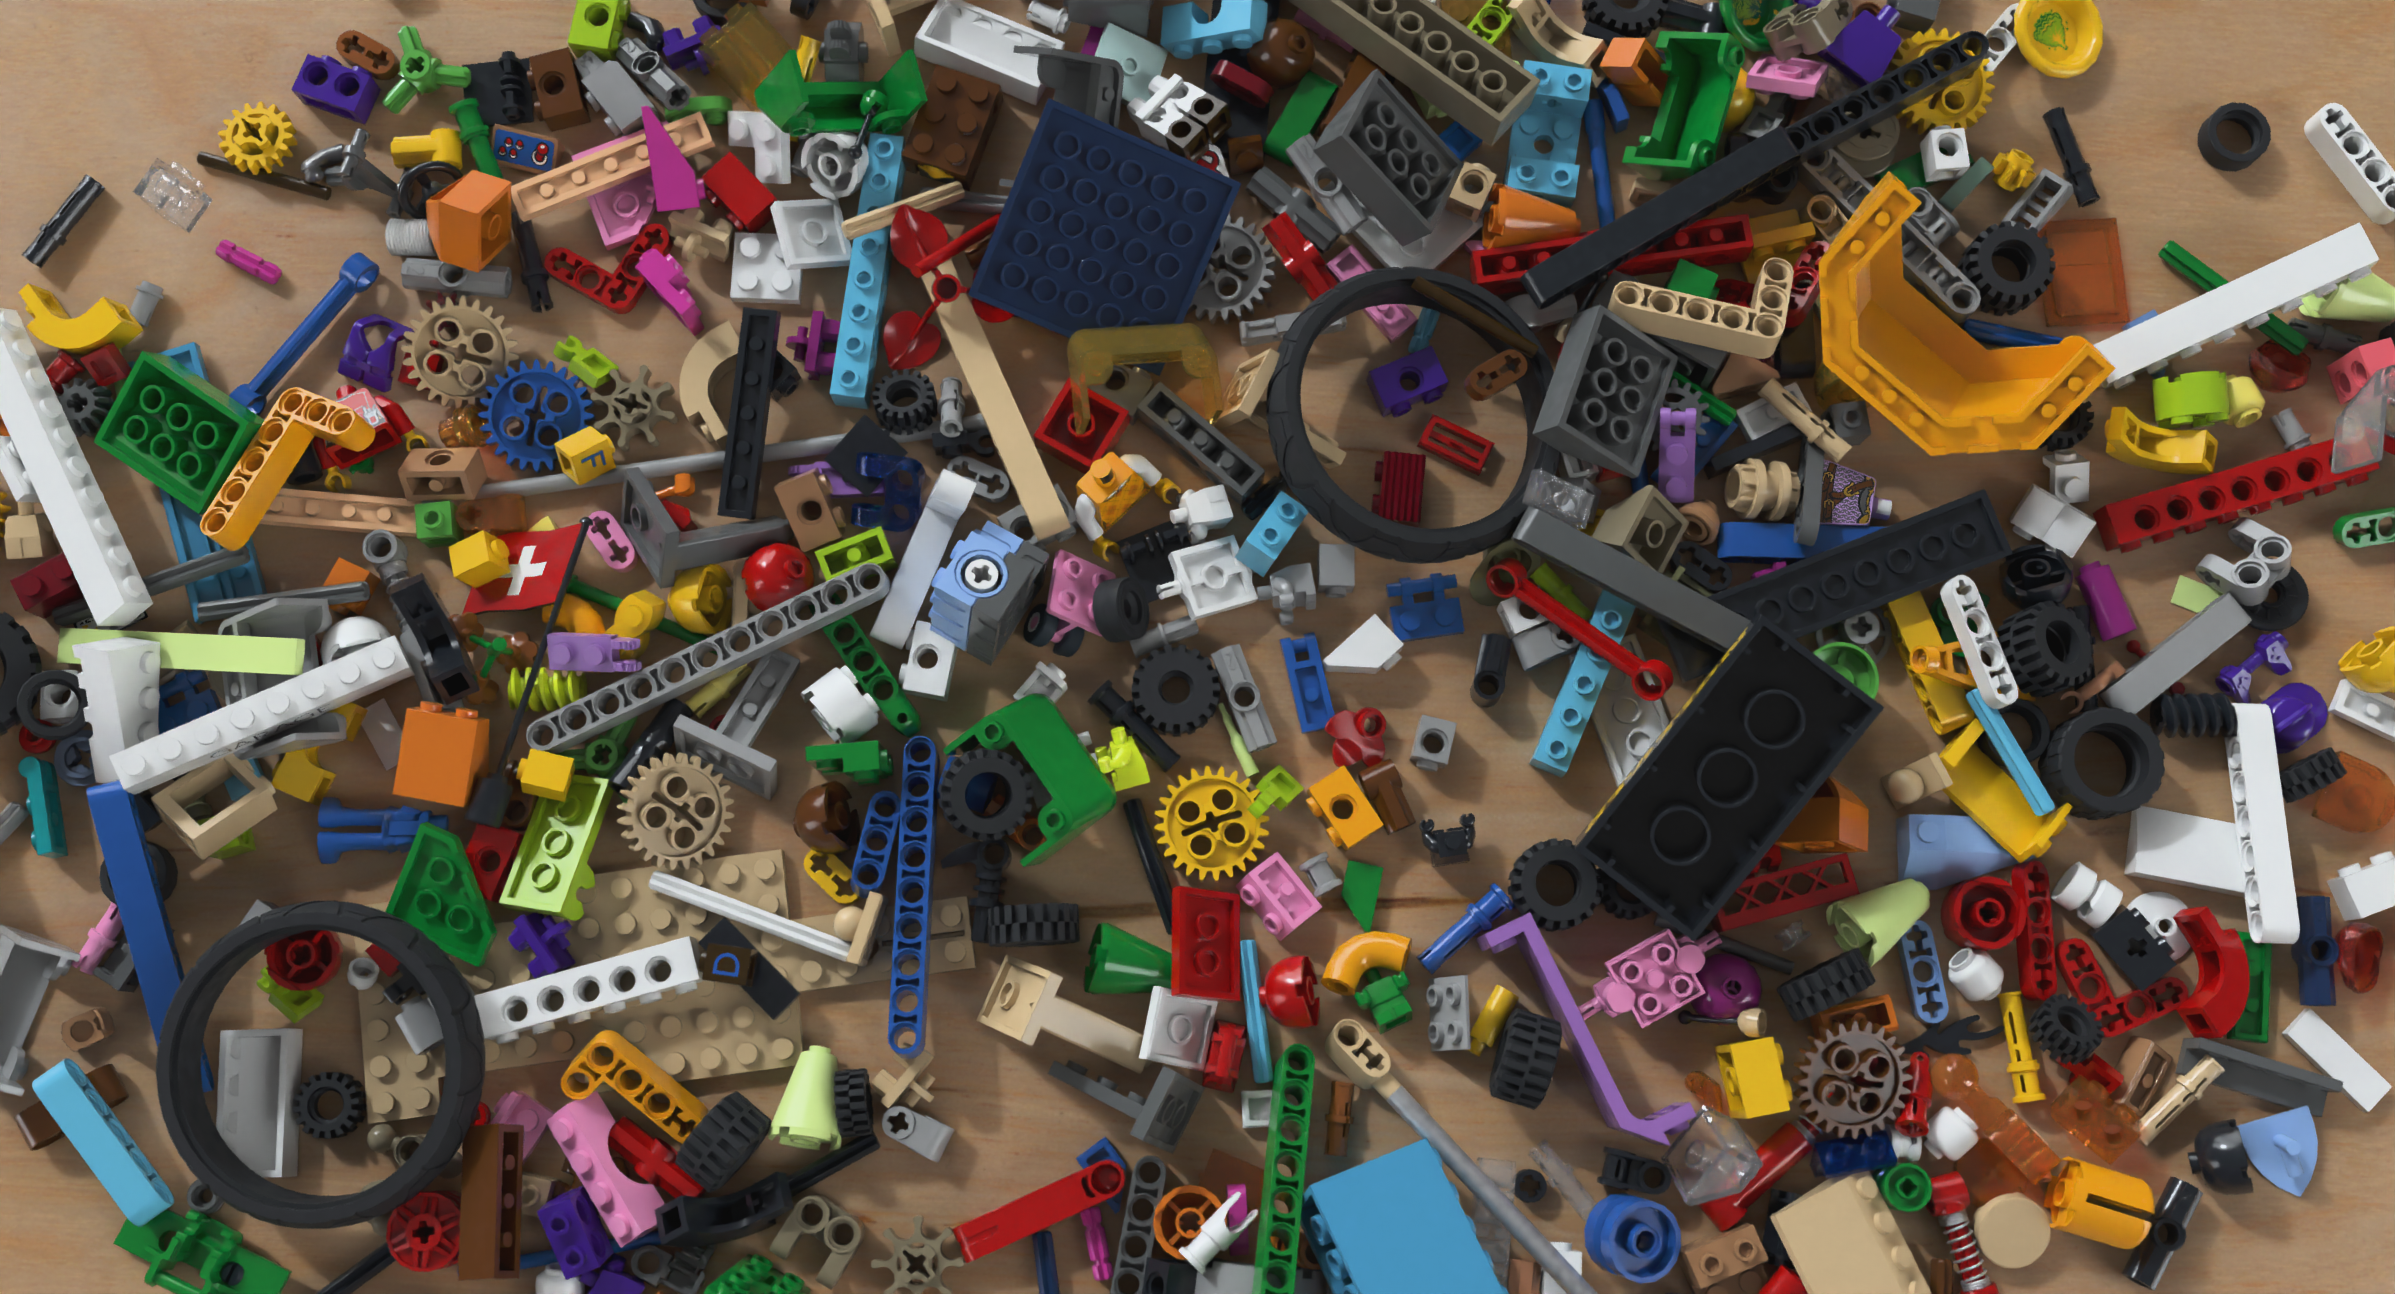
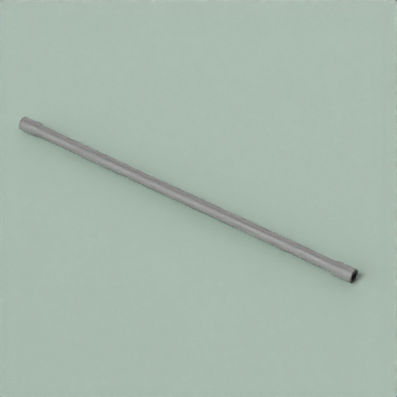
[422,413,987,507]

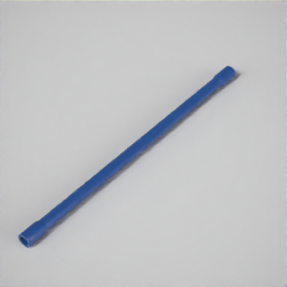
[1583,99,1649,494]

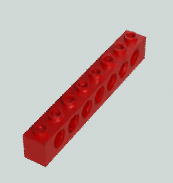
[1469,214,1754,295]
[2092,430,2380,554]

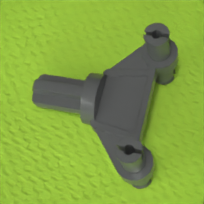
[324,128,415,219]

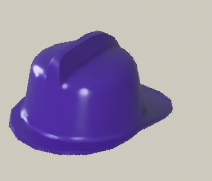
[2260,683,2328,754]

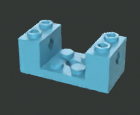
[1503,60,1592,209]

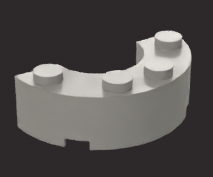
[1182,1257,1327,1294]

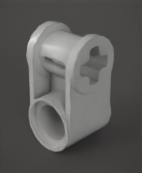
[1907,187,1960,250]
[1511,623,1580,671]
[882,1106,955,1163]

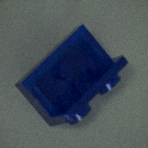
[1810,1129,1897,1179]

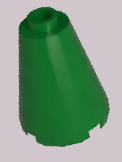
[1083,922,1172,994]

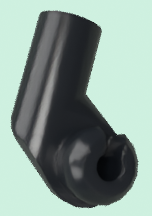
[627,11,665,53]

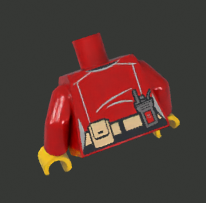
[313,385,430,493]

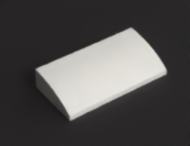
[914,0,1065,105]
[2124,806,2245,897]
[216,1028,303,1178]

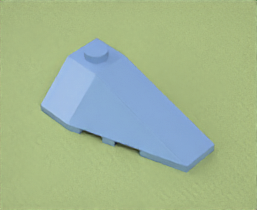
[1896,814,2036,890]

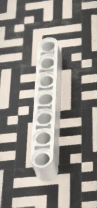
[2225,703,2300,944]

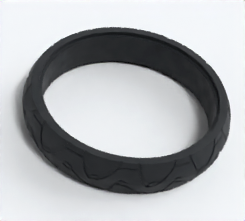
[1266,267,1562,564]
[156,901,486,1229]

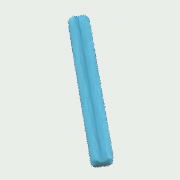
[1965,687,2055,816]
[1240,939,1274,1084]

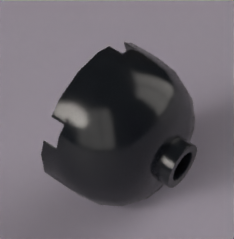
[1999,544,2073,610]
[2188,1119,2253,1195]

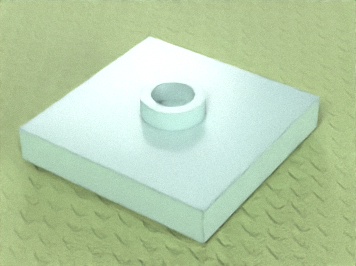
[1095,22,1168,106]

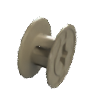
[1833,112,1900,178]

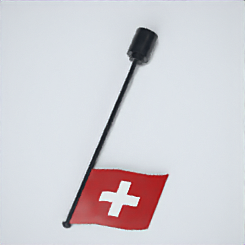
[462,517,593,829]

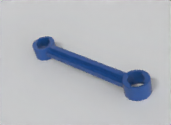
[229,252,380,416]

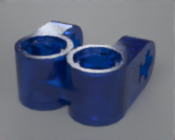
[850,452,926,532]

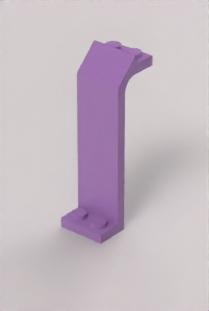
[1476,913,1697,1146]

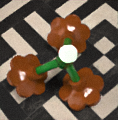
[451,612,539,705]

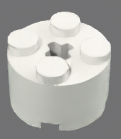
[800,665,880,743]

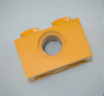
[1305,765,1384,851]

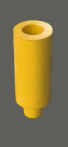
[1467,985,1519,1057]

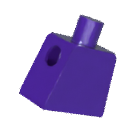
[1817,5,1902,88]

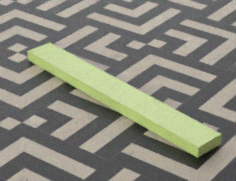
[57,628,305,676]

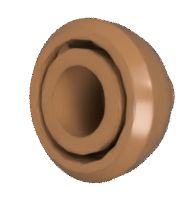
[1677,499,1720,546]

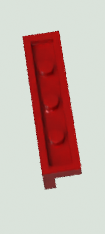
[1711,852,1860,933]

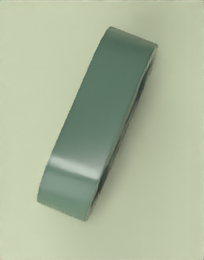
[1938,156,1995,213]

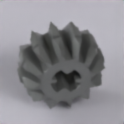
[56,378,115,437]

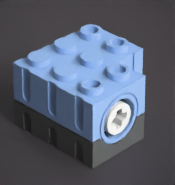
[928,520,1050,666]

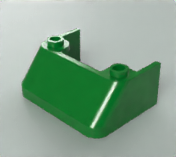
[754,50,928,137]
[942,693,1117,867]

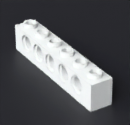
[474,936,706,1044]

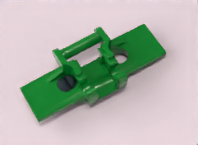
[113,1209,292,1294]

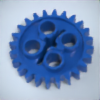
[478,359,596,473]

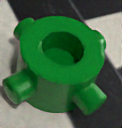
[348,455,374,474]

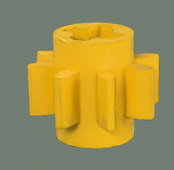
[1992,149,2036,192]

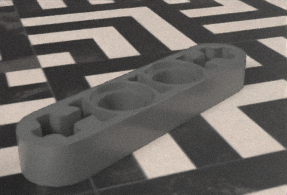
[1793,436,1825,546]

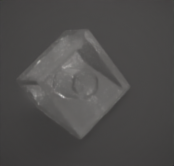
[1661,1105,1763,1206]

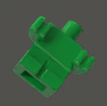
[1354,968,1413,1035]

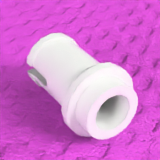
[1026,0,1071,35]

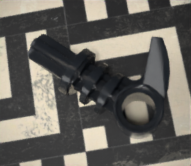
[941,839,1012,944]

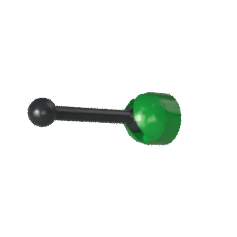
[848,90,889,159]

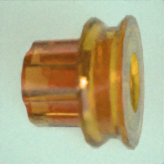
[438,404,490,448]

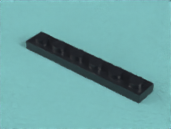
[717,307,781,520]

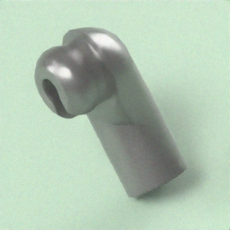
[301,144,345,182]

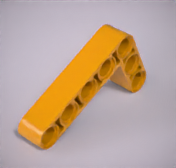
[200,387,375,551]

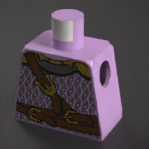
[1820,460,1892,526]

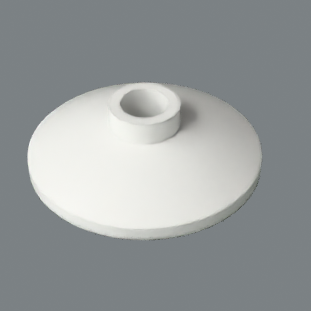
[2127,892,2190,961]

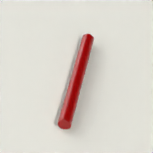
[911,213,1001,278]

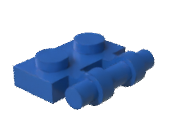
[1386,573,1465,642]
[158,670,222,735]

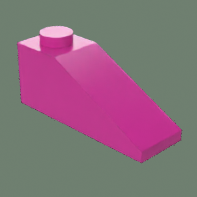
[641,106,706,212]

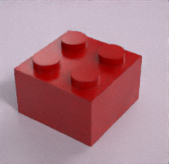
[1033,378,1130,474]

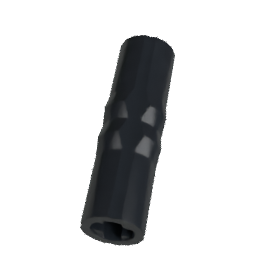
[608,698,693,799]

